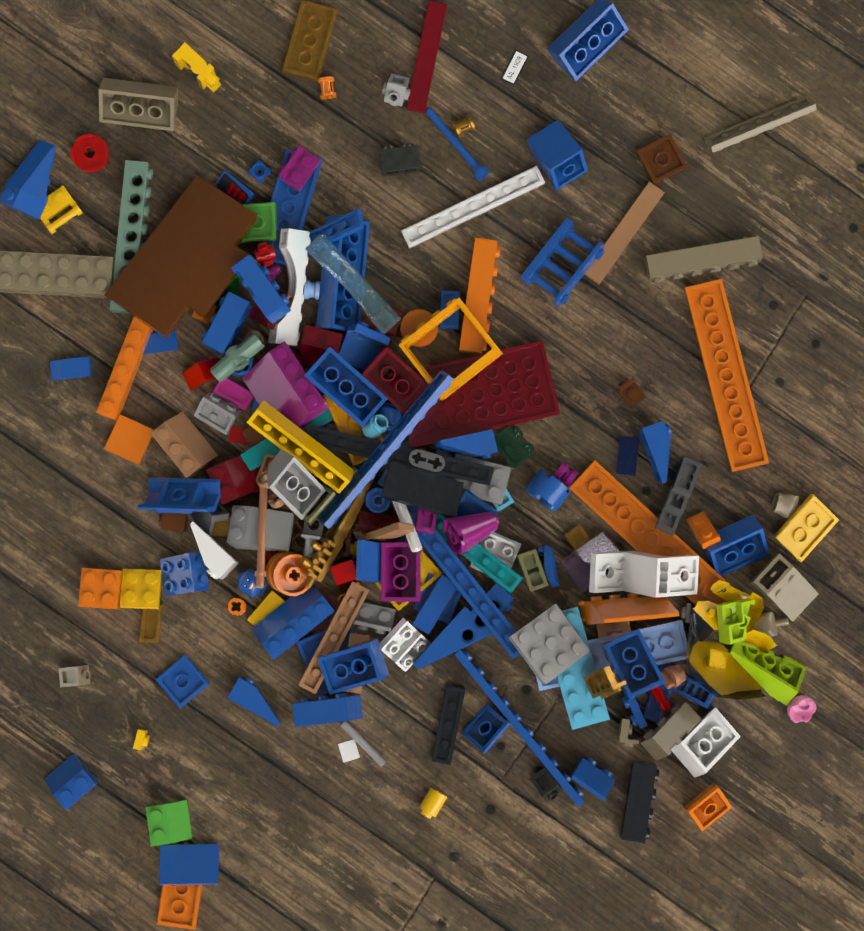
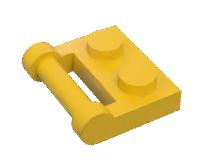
[40,186,83,234]

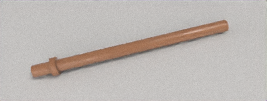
[254,479,268,588]

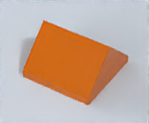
[683,783,732,831]

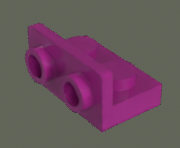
[279,145,321,192]

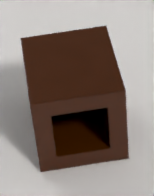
[158,513,188,533]

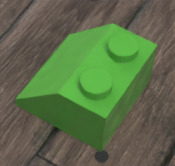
[145,800,193,847]

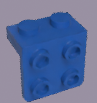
[338,321,391,371]
[160,552,209,597]

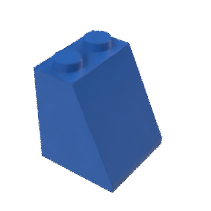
[527,120,588,191]

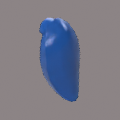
[538,544,561,587]

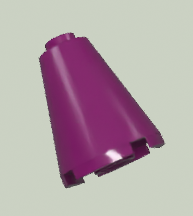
[443,512,499,555]

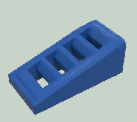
[672,676,715,709]

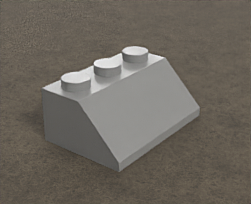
[267,450,326,520]

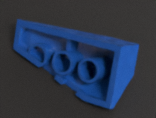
[0,140,56,220]

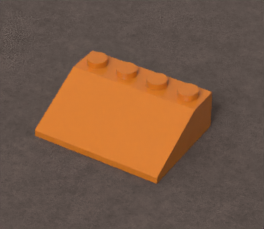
[584,593,679,625]

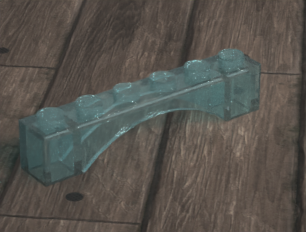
[305,234,401,334]

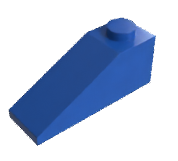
[434,429,498,460]
[228,676,281,727]

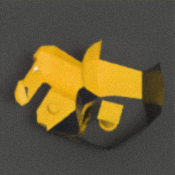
[686,580,777,699]

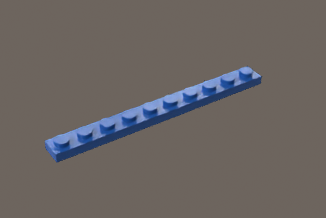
[318,370,454,529]
[393,505,520,659]
[454,650,584,807]

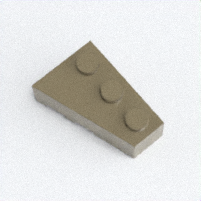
[641,702,702,761]

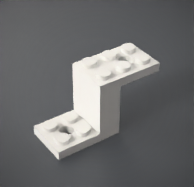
[589,551,699,598]

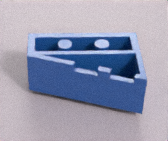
[231,254,291,324]
[292,693,363,727]

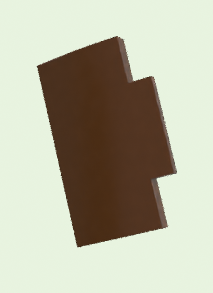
[105,176,258,339]

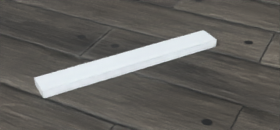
[401,166,545,249]

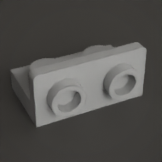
[194,392,241,435]
[353,602,396,635]

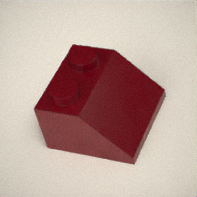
[298,325,344,368]

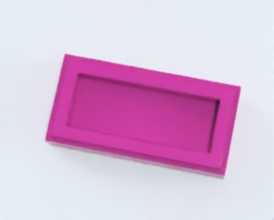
[212,378,254,411]

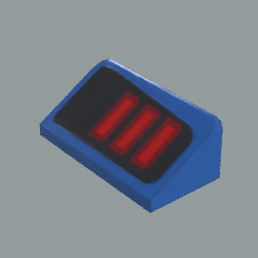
[214,170,255,205]

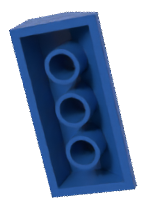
[547,0,629,81]
[304,347,388,427]
[251,583,335,660]

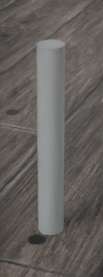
[341,721,386,767]

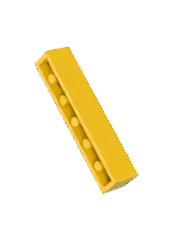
[247,400,356,494]

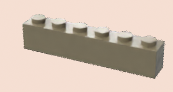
[644,236,763,283]

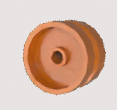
[266,551,309,596]

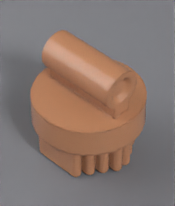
[661,665,686,689]

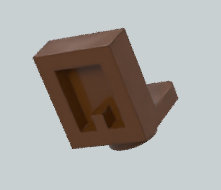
[617,377,646,409]

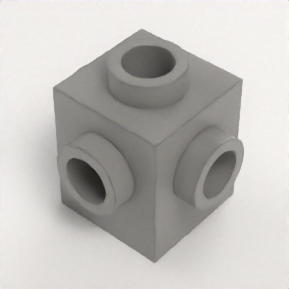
[382,73,411,106]

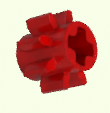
[254,242,277,266]

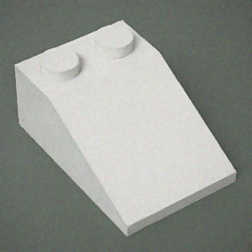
[190,522,239,579]
[671,707,741,778]

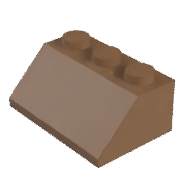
[150,412,219,479]

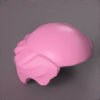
[787,695,816,723]

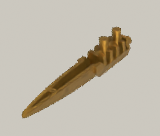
[300,478,374,589]

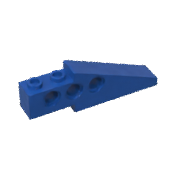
[413,583,514,669]

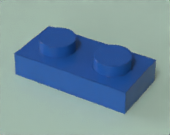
[621,692,647,729]

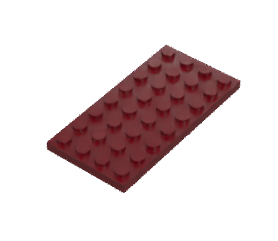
[403,340,560,449]

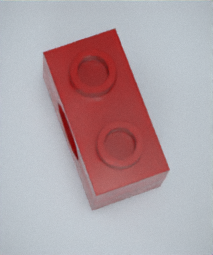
[330,559,357,587]

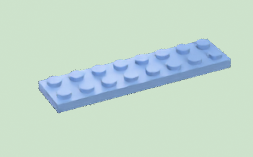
[536,620,687,691]

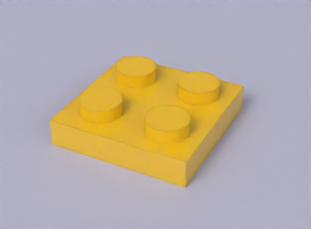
[120,569,162,609]

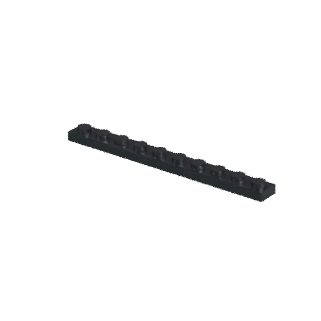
[304,424,494,486]

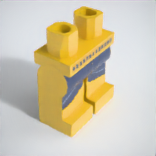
[172,42,221,93]

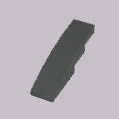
[655,457,702,536]

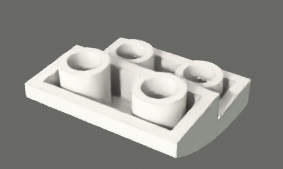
[470,532,521,573]
[379,618,431,672]

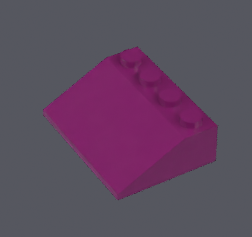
[242,341,330,428]

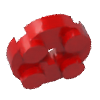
[70,134,109,173]

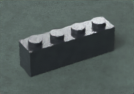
[620,761,659,844]

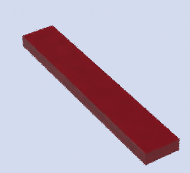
[406,1,447,114]

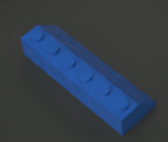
[316,214,370,333]

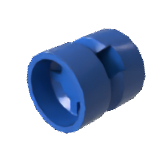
[365,488,391,515]

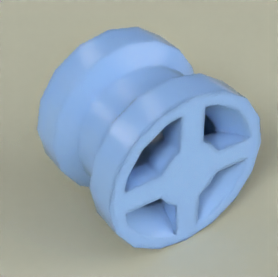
[304,280,320,300]

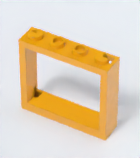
[399,298,503,401]

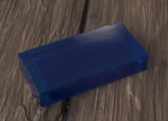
[616,436,639,476]

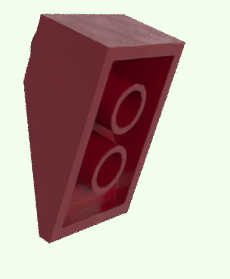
[360,346,429,414]
[207,456,261,506]

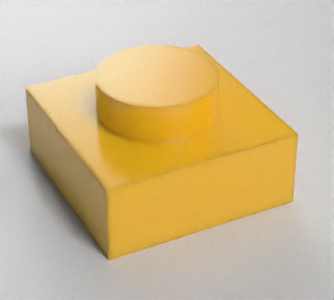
[133,729,150,750]

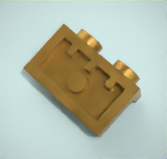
[583,666,627,699]

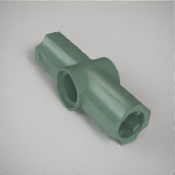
[210,333,265,383]

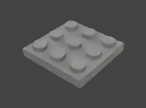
[509,604,590,686]

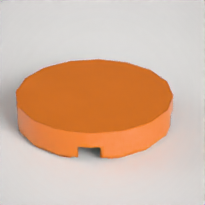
[400,309,438,347]

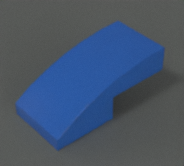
[50,357,92,381]

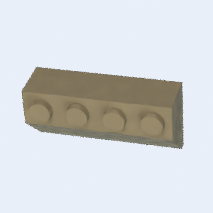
[99,78,178,131]

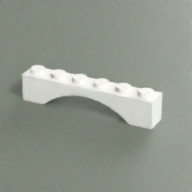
[268,228,311,346]

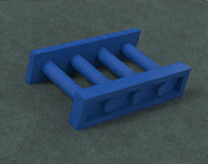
[520,218,605,308]

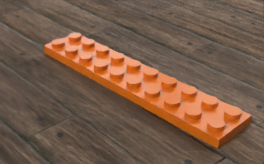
[684,279,769,472]
[569,460,732,606]

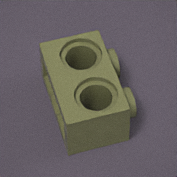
[516,549,549,593]

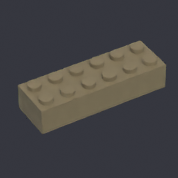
[0,251,115,298]

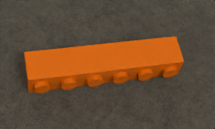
[459,238,501,355]
[96,317,153,421]

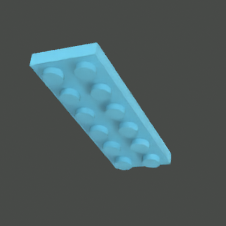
[557,607,610,730]

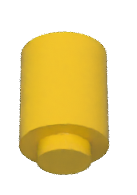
[419,787,447,819]

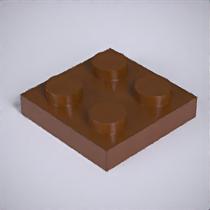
[636,134,688,185]

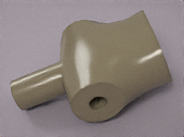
[771,493,800,519]
[753,612,789,637]

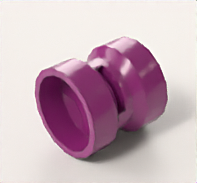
[553,461,579,488]

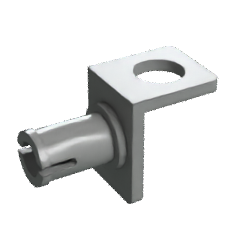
[301,519,324,557]

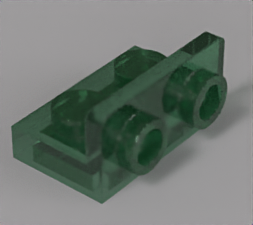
[495,425,536,471]

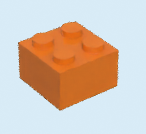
[78,568,123,610]

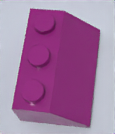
[381,543,421,602]

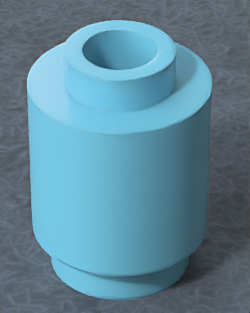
[362,414,388,439]

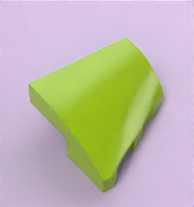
[717,598,755,645]

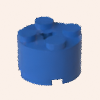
[525,468,571,512]

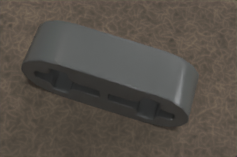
[409,449,445,472]

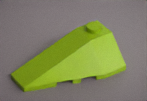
[730,641,806,706]

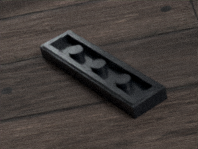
[432,685,466,765]

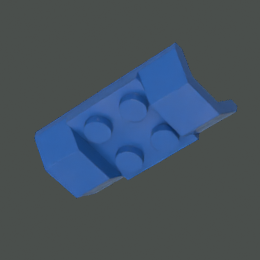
[137,477,221,514]

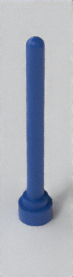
[426,108,490,181]

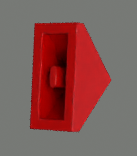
[182,357,219,391]

